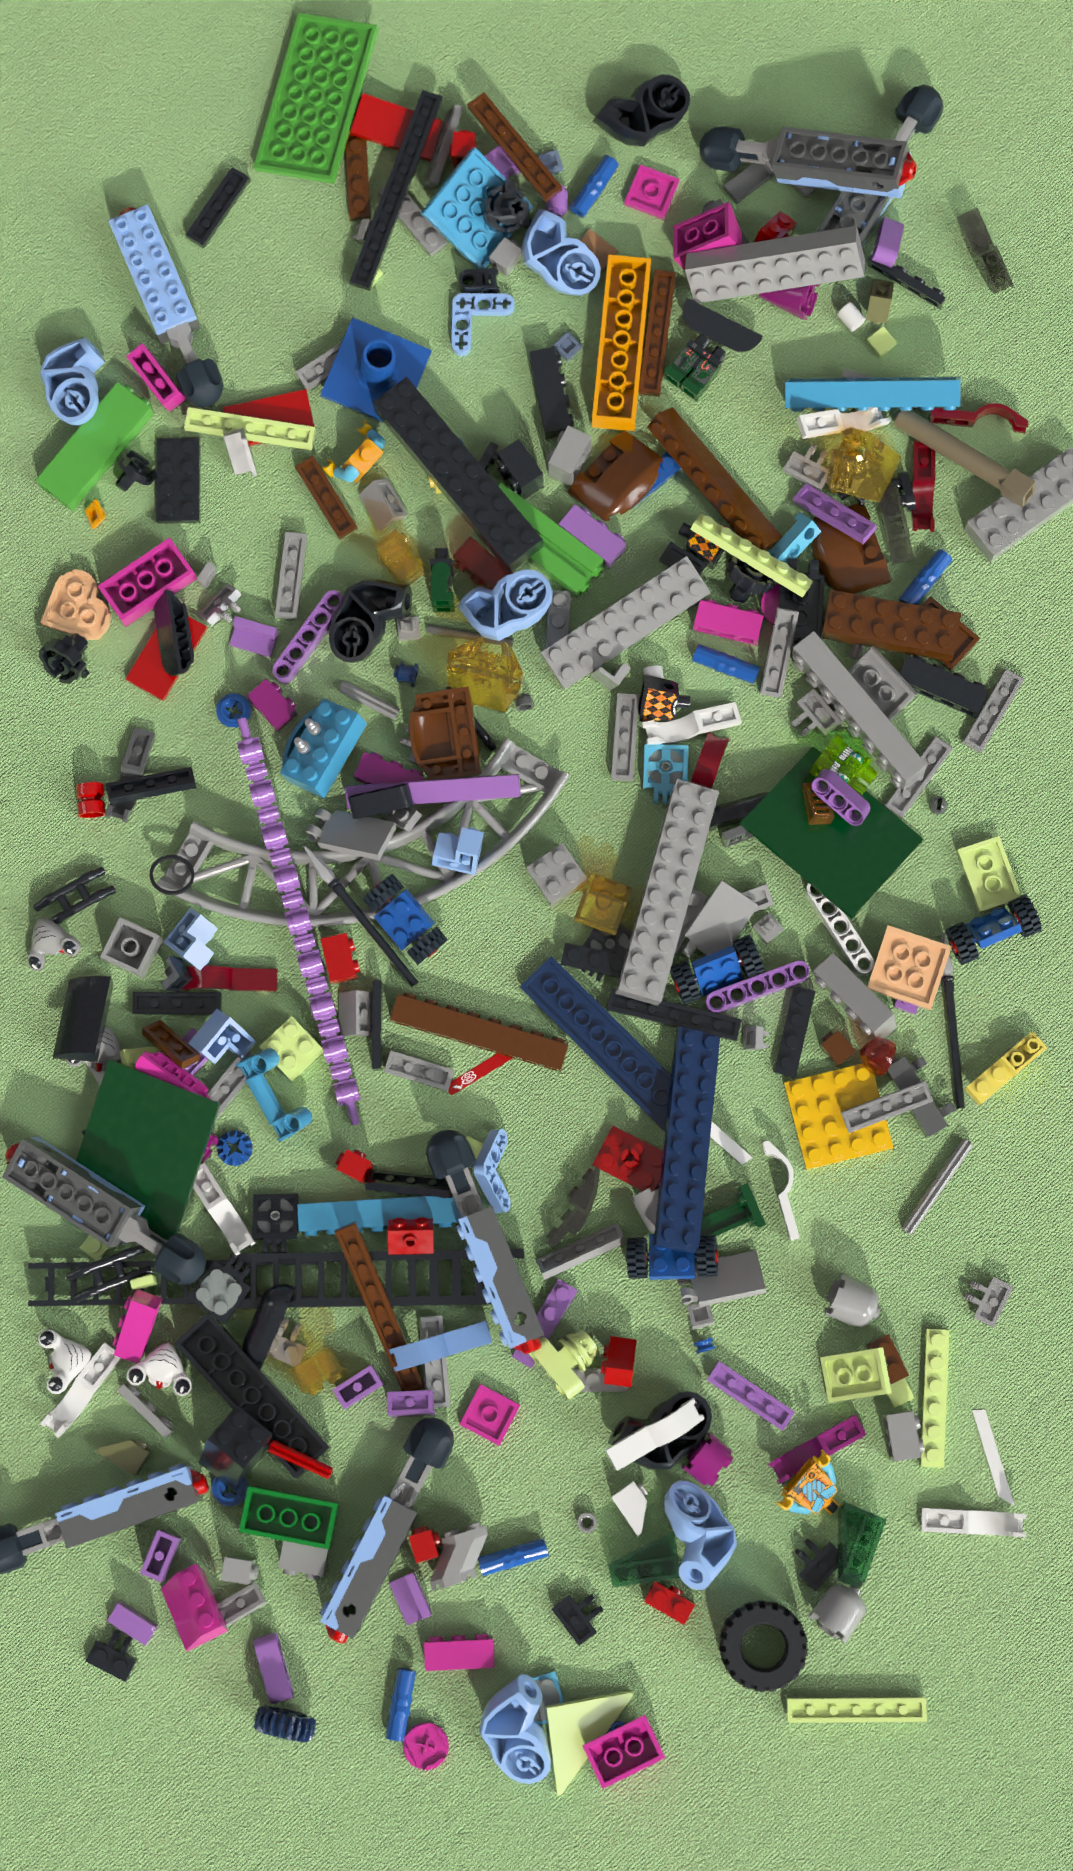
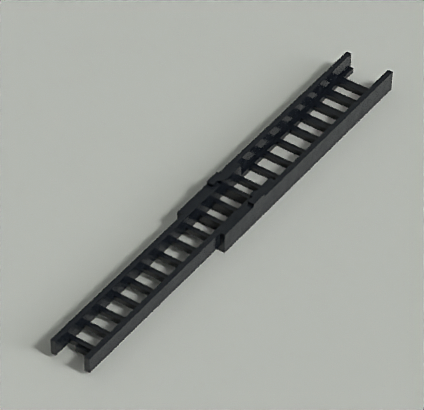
[28,1249,524,1309]

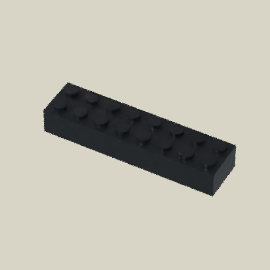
[174,1313,332,1479]

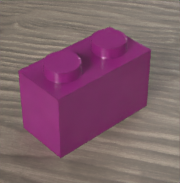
[247,679,297,732]

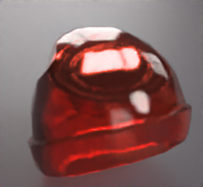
[860,1038,896,1076]

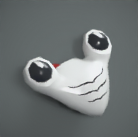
[38,1329,92,1394]
[127,1343,192,1396]

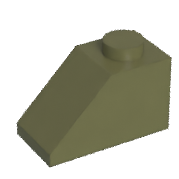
[866,279,894,324]
[96,1439,152,1476]

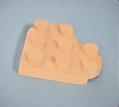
[40,569,111,640]

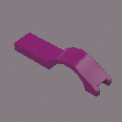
[768,1415,867,1484]

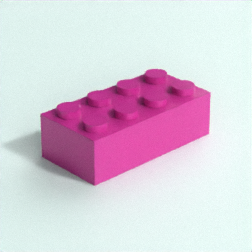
[98,538,197,627]

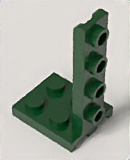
[700,1183,766,1236]

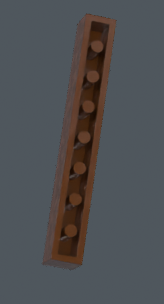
[647,407,782,551]
[390,992,569,1072]

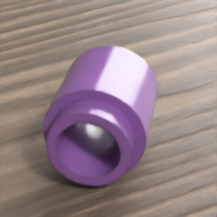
[546,185,568,218]

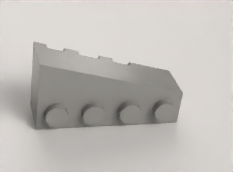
[813,953,897,1045]

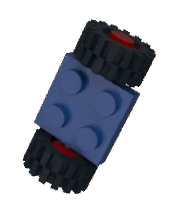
[362,873,448,965]
[945,894,1042,965]
[670,935,765,1004]
[626,1234,718,1280]

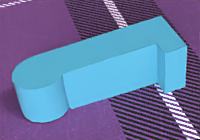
[767,512,821,564]

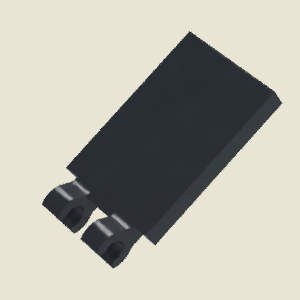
[778,558,825,640]

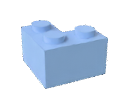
[432,827,484,875]
[163,908,218,970]
[188,1009,257,1064]

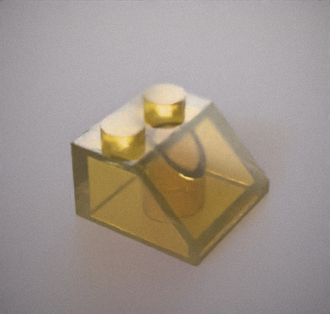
[574,873,633,935]

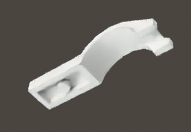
[796,407,891,439]
[641,702,742,745]
[762,1141,800,1241]
[193,1163,255,1256]
[40,1342,122,1438]
[605,1398,705,1471]
[921,1508,1026,1537]

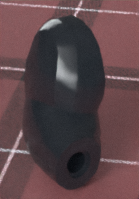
[593,74,691,147]
[329,579,412,663]
[608,1391,712,1470]

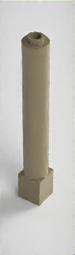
[893,410,1036,508]

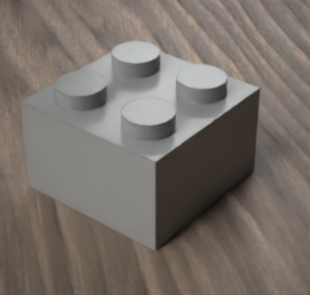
[546,426,592,487]
[526,843,588,908]
[100,917,163,979]
[882,1411,924,1462]

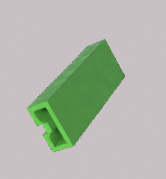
[36,382,154,512]
[498,482,604,598]

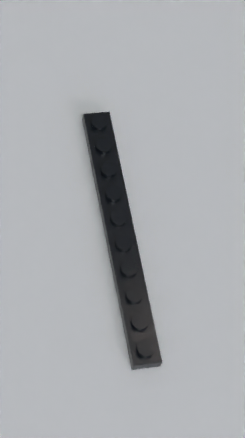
[349,90,443,291]

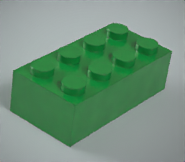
[239,1486,340,1550]

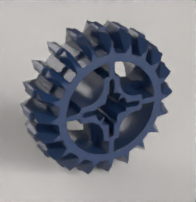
[254,1706,316,1742]

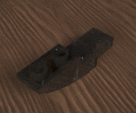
[957,207,1014,294]
[873,478,914,565]
[546,1166,600,1249]

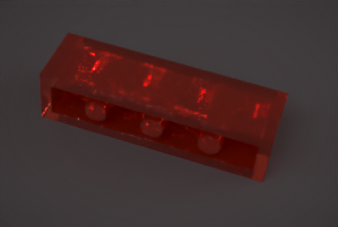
[453,536,513,590]

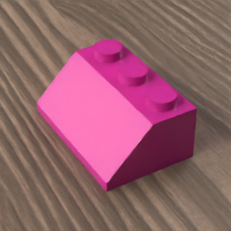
[673,202,742,271]
[161,1564,228,1652]
[582,1715,665,1789]

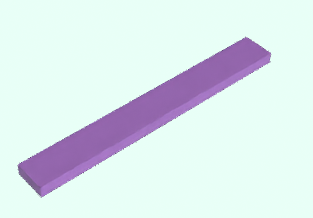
[345,774,521,809]

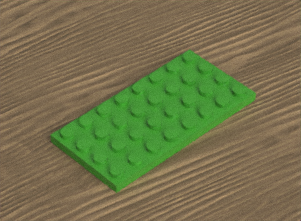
[254,13,379,184]

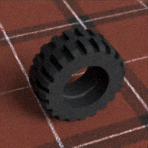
[719,1600,808,1692]

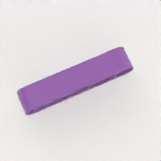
[273,590,343,684]
[705,961,810,1014]

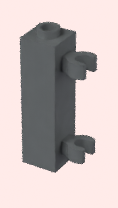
[884,1056,956,1138]

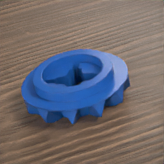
[216,693,251,728]
[217,1130,253,1166]
[212,1477,248,1506]

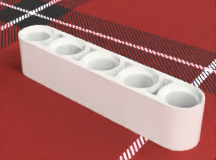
[805,883,874,976]

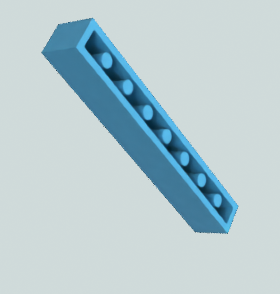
[785,376,961,412]
[297,1196,461,1236]

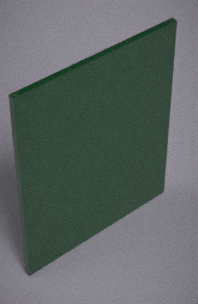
[740,746,923,919]
[76,1059,221,1240]

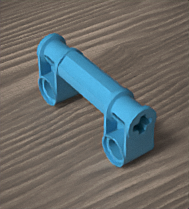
[236,1048,312,1142]

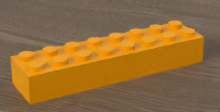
[592,255,651,431]

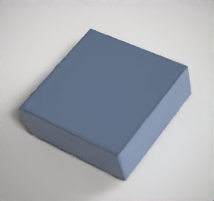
[537,149,564,175]
[552,331,582,362]

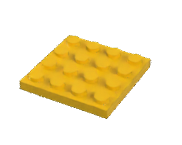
[784,1061,894,1170]

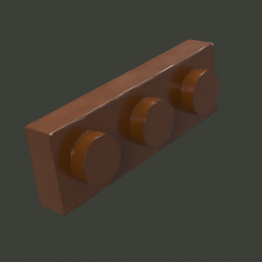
[142,1020,200,1069]

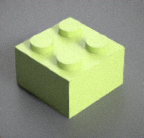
[259,1016,324,1082]

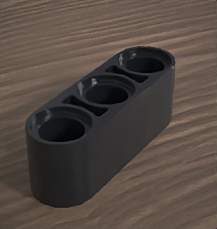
[348,783,414,819]

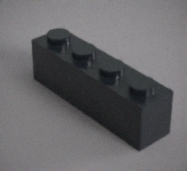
[529,347,574,439]
[900,655,989,718]

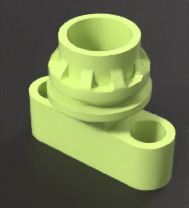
[529,1329,599,1401]

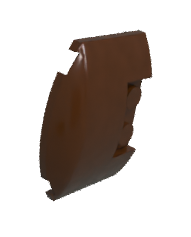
[568,431,663,522]
[811,503,891,594]
[409,686,482,780]

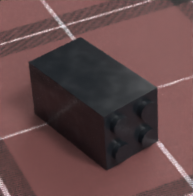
[198,1405,272,1491]

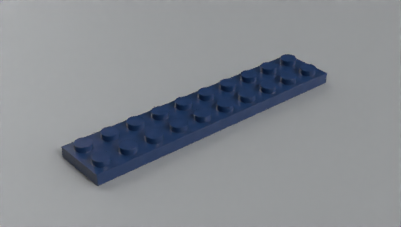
[520,956,671,1132]
[653,1026,720,1254]

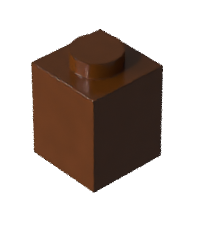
[820,1030,856,1067]

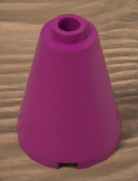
[759,284,819,320]

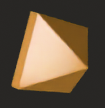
[84,499,106,529]

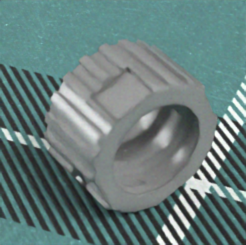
[577,1512,597,1533]

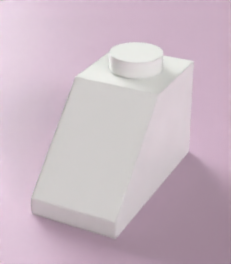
[611,1481,648,1536]

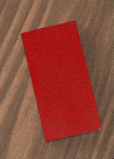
[350,93,443,162]
[222,389,315,446]
[125,616,208,702]

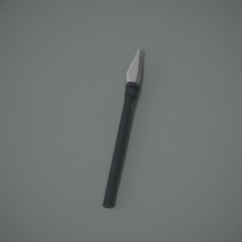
[304,846,418,987]
[941,933,965,1109]

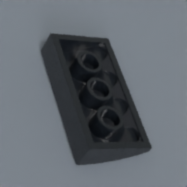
[53,976,113,1062]

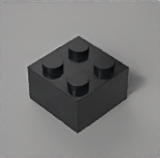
[496,439,544,499]

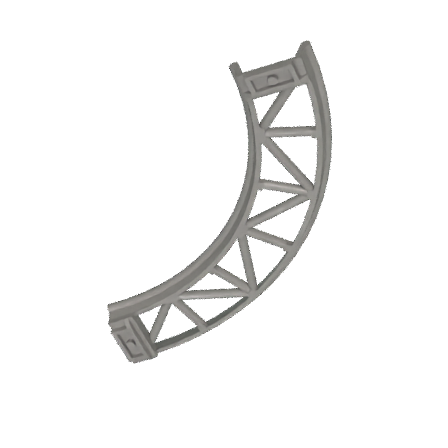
[157,738,570,926]

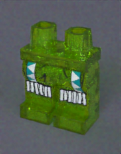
[809,734,878,796]

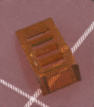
[802,783,835,824]

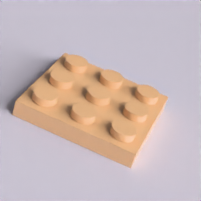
[867,925,952,1010]

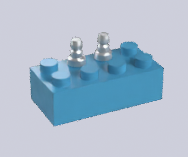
[280,698,367,798]

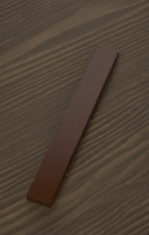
[334,1221,424,1391]

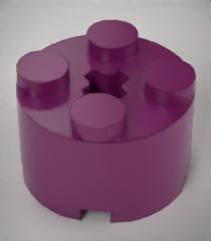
[682,1432,734,1486]

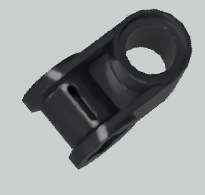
[459,268,500,294]

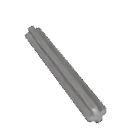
[902,1139,973,1235]

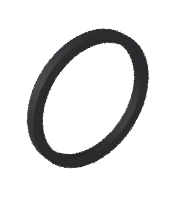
[149,855,194,895]

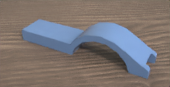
[389,1321,492,1372]

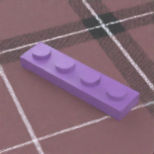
[793,483,876,544]
[512,1279,578,1368]
[707,1361,795,1431]

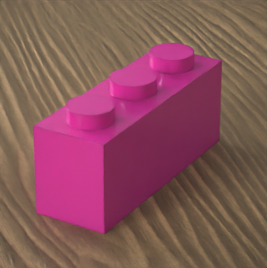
[126,343,186,412]
[693,599,764,646]
[113,1289,162,1364]
[424,1634,495,1671]

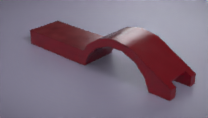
[929,403,1029,433]
[911,441,936,532]
[691,732,730,789]
[181,966,278,992]

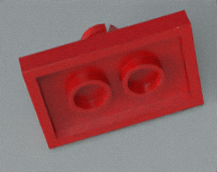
[592,1126,663,1192]

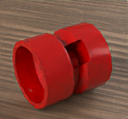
[75,782,106,818]

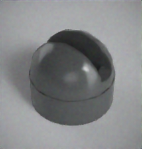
[515,693,534,711]
[929,796,947,815]

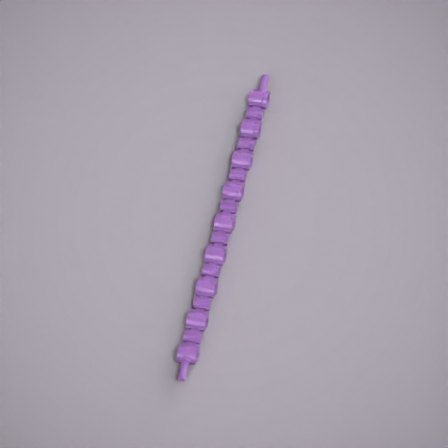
[237,717,361,1125]

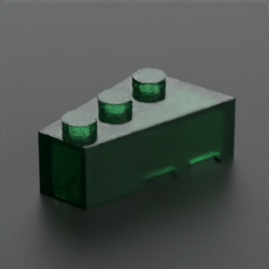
[838,1502,887,1589]
[609,1531,680,1588]

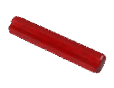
[268,1441,333,1479]

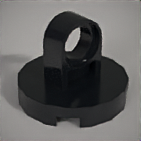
[115,449,157,492]

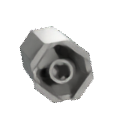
[430,1521,488,1591]

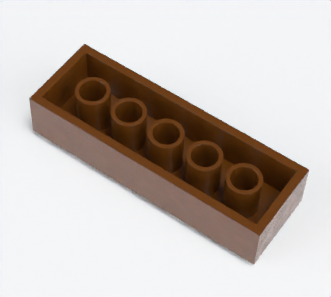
[822,590,961,662]

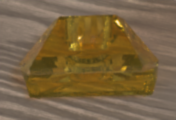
[827,427,901,503]
[446,636,524,713]

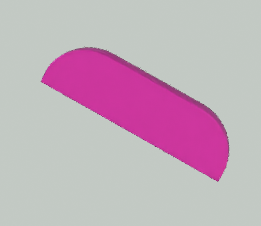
[135,1051,210,1099]

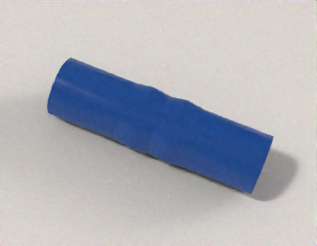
[570,155,619,218]
[898,549,953,605]
[692,644,760,684]
[478,1538,549,1576]
[385,1668,417,1742]

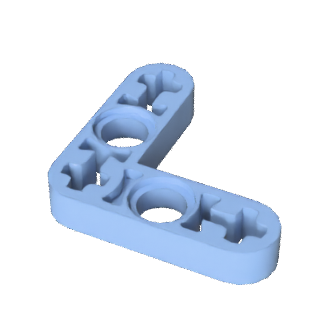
[452,293,515,356]
[474,1129,511,1213]

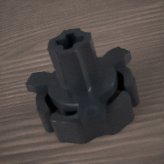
[481,180,532,233]
[727,556,774,603]
[39,633,90,684]

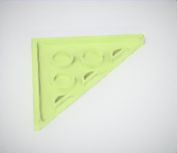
[545,1690,633,1796]

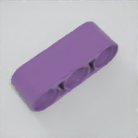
[871,217,904,268]
[812,769,870,826]
[253,1632,294,1704]

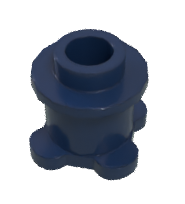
[393,661,419,687]

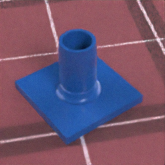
[320,317,432,423]

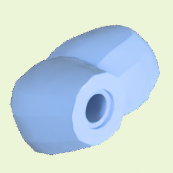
[521,209,600,296]
[39,337,105,425]
[458,569,553,641]
[664,1481,737,1590]
[479,1674,551,1784]

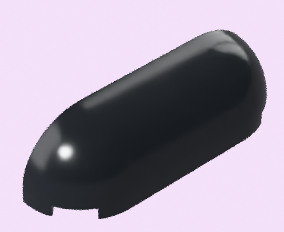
[683,298,763,352]
[155,590,194,676]
[709,792,769,831]
[243,1284,295,1369]

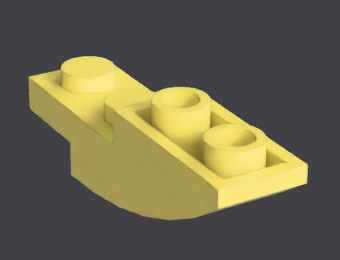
[965,1031,1047,1106]

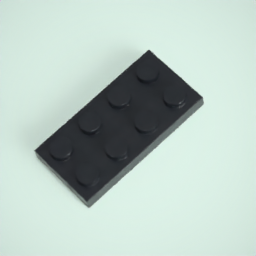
[156,437,201,524]

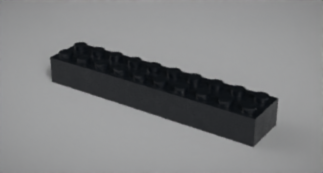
[373,377,543,573]

